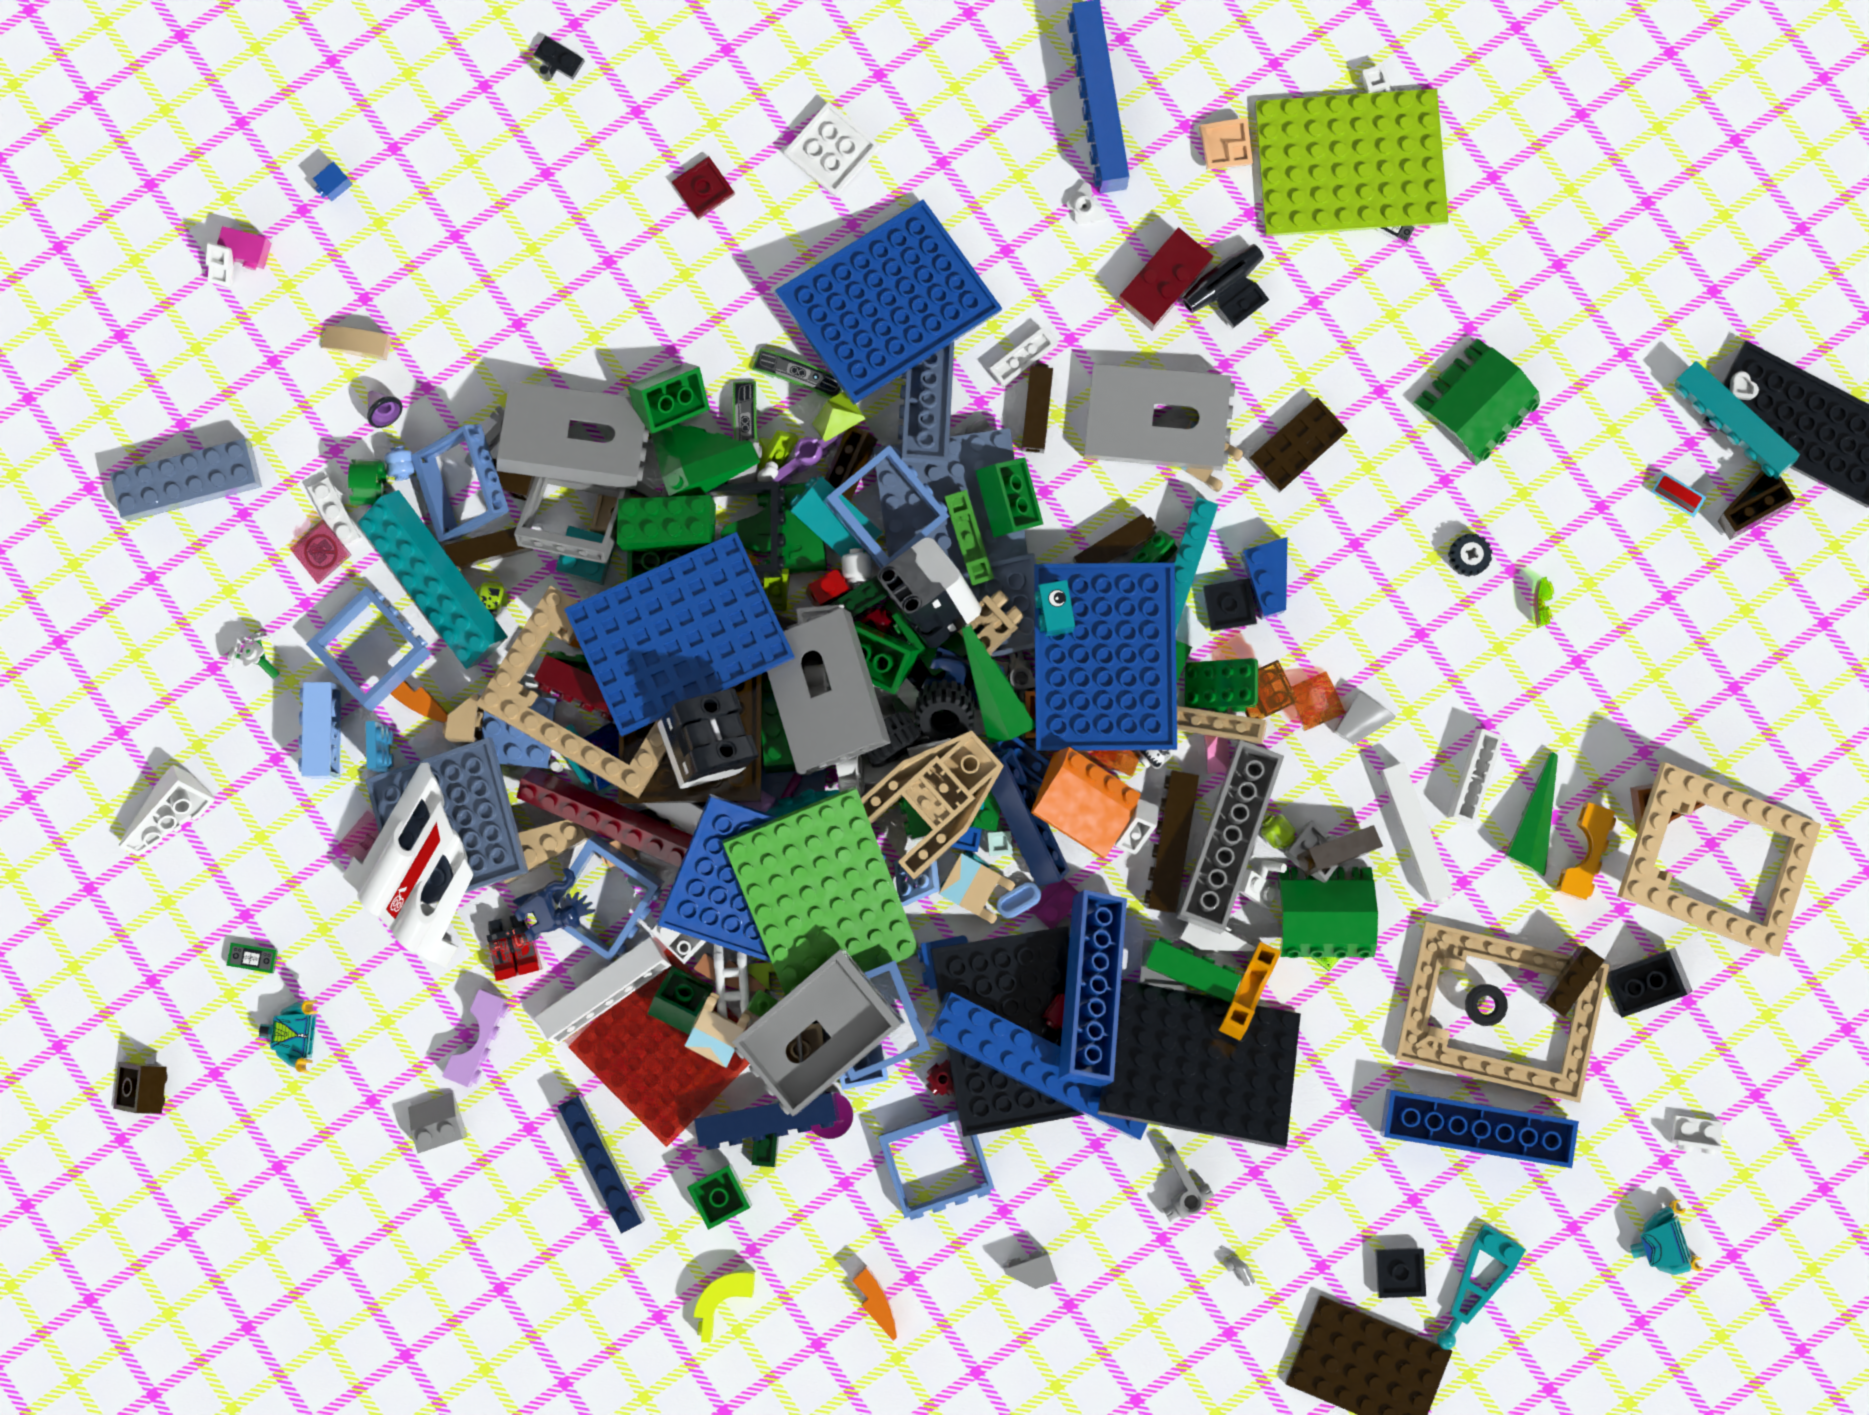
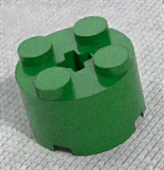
[348,459,388,506]

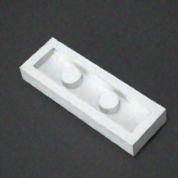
[989,327,1058,388]
[308,477,361,548]

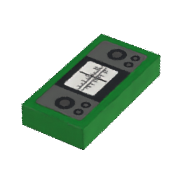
[226,943,278,973]

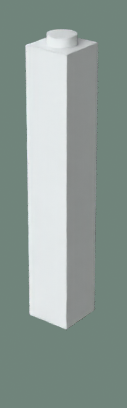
[1379,762,1454,905]

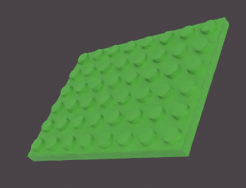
[722,786,919,996]

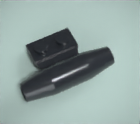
[1182,244,1270,329]

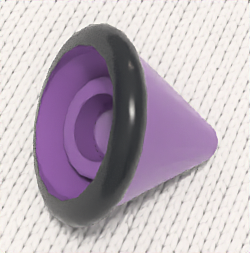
[367,391,403,428]

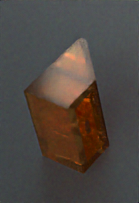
[1245,660,1299,719]

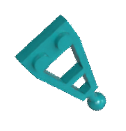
[1437,1224,1526,1350]

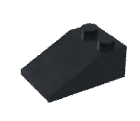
[1606,947,1693,1018]

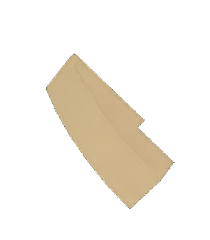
[321,325,392,361]

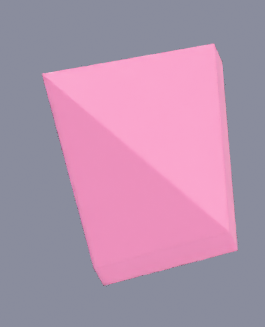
[1204,735,1230,774]

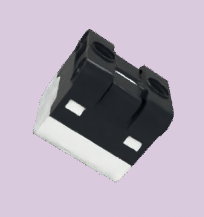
[878,538,981,648]
[657,689,759,789]

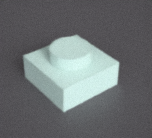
[987,831,1013,856]

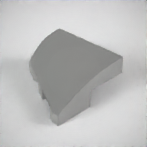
[1334,692,1396,745]

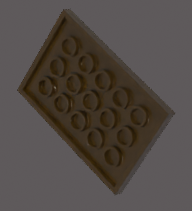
[1285,1295,1453,1415]

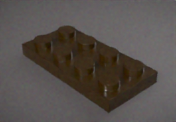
[1249,397,1348,493]

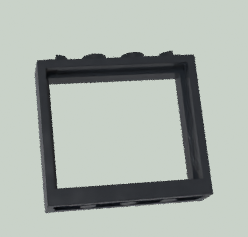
[695,481,786,579]

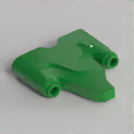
[721,482,827,574]

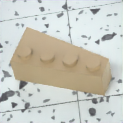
[504,820,590,884]

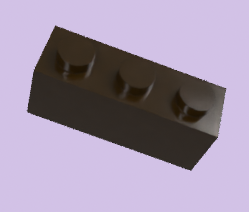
[825,426,878,502]
[1539,946,1605,1018]

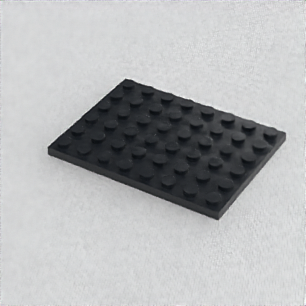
[930,926,1084,1137]
[1097,980,1301,1149]

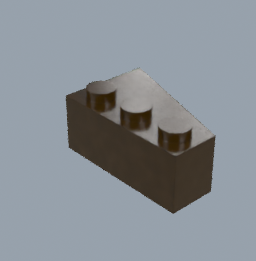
[1718,471,1796,540]

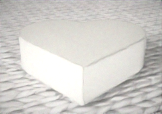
[1730,371,1759,400]

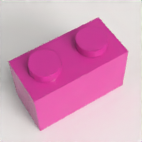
[217,226,272,270]

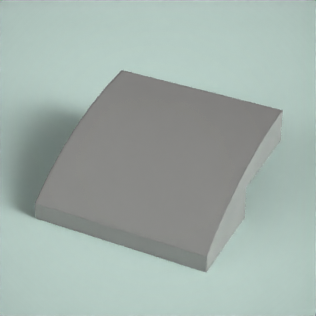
[1284,820,1338,882]

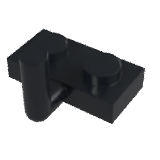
[533,36,585,82]

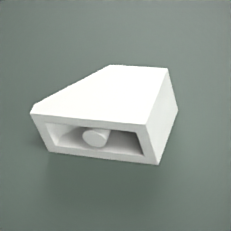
[1115,799,1159,855]

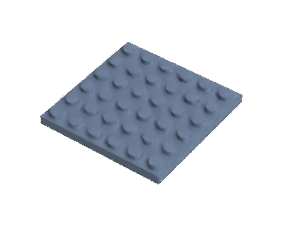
[873,428,1028,570]
[365,737,529,905]

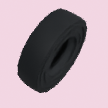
[1465,984,1508,1026]

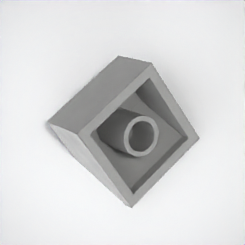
[408,1092,468,1153]

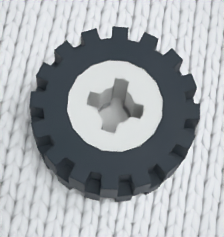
[1448,533,1493,577]

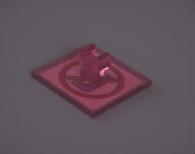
[290,519,352,584]
[337,810,379,861]

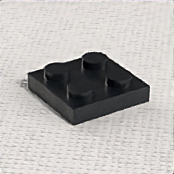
[1203,578,1257,632]
[1375,1248,1426,1298]

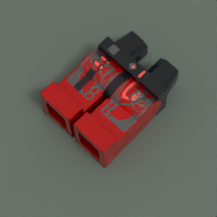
[486,915,543,981]

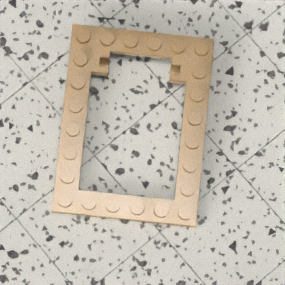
[476,586,667,798]
[1617,762,1821,957]
[1395,922,1609,1103]

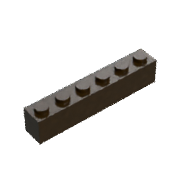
[1144,770,1199,914]

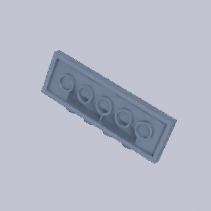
[898,342,954,466]

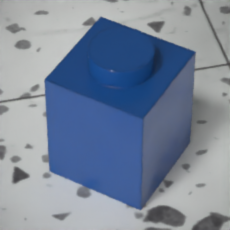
[312,161,353,201]

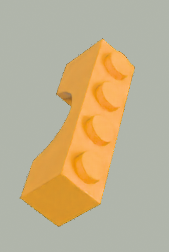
[1555,802,1616,900]
[1219,942,1281,1040]

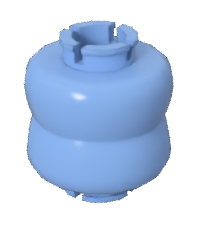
[384,446,415,481]

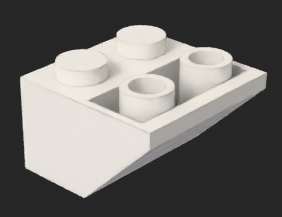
[650,924,706,964]

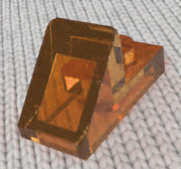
[1090,750,1140,777]

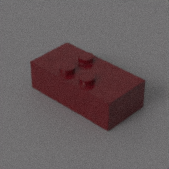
[1118,227,1214,331]

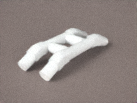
[714,944,752,1026]

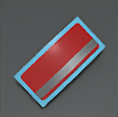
[1651,472,1706,517]

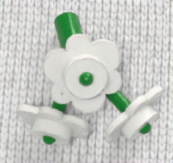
[227,631,280,679]

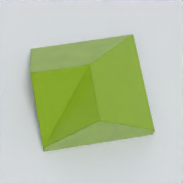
[812,391,865,442]

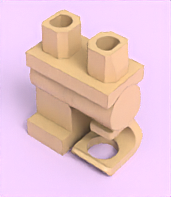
[958,590,1024,656]

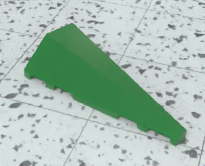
[962,624,1036,744]
[1504,752,1558,877]

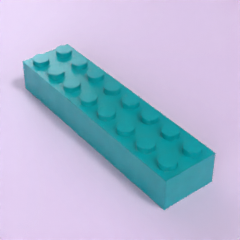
[357,490,508,670]

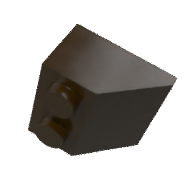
[113,1062,168,1114]

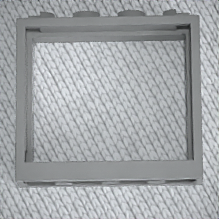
[514,476,631,564]

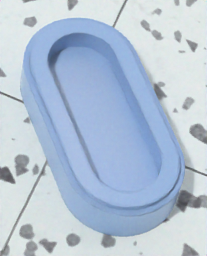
[996,882,1041,918]

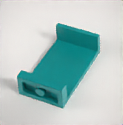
[788,476,883,558]

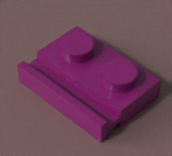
[1029,878,1079,929]

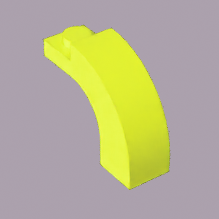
[694,1270,756,1343]

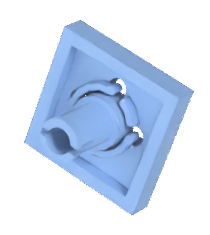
[894,859,941,906]

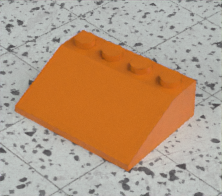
[1031,747,1141,859]

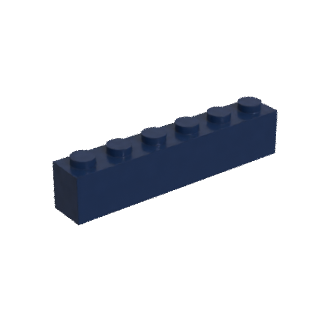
[991,748,1070,887]
[694,1092,840,1150]
[557,1094,645,1234]

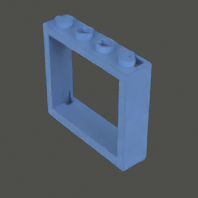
[411,424,509,542]
[823,445,950,569]
[306,586,432,712]
[554,834,665,962]
[827,961,931,1081]
[878,1109,994,1220]

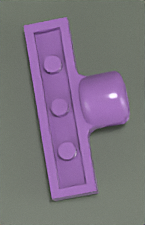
[771,430,846,486]

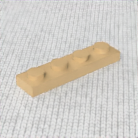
[1177,706,1267,744]

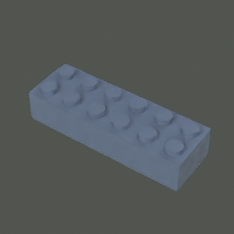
[110,438,262,522]

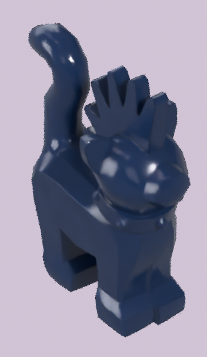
[922,645,1005,711]
[513,868,595,942]

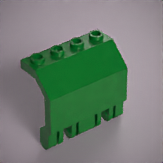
[1412,338,1540,466]
[1277,867,1378,959]

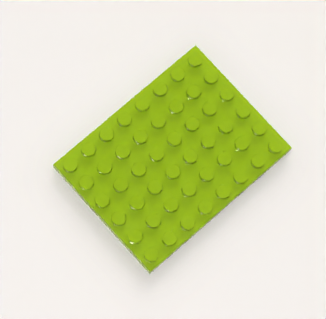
[1255,89,1449,237]

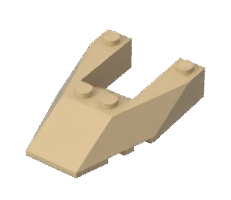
[861,731,1004,879]

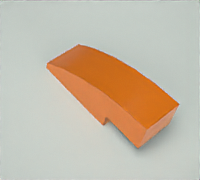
[390,680,448,723]
[853,1266,897,1341]

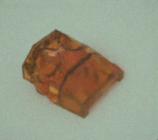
[1285,671,1345,732]

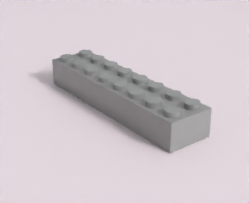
[1176,740,1284,934]

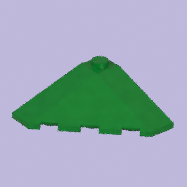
[651,423,760,497]

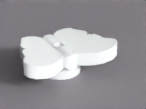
[1067,182,1107,225]

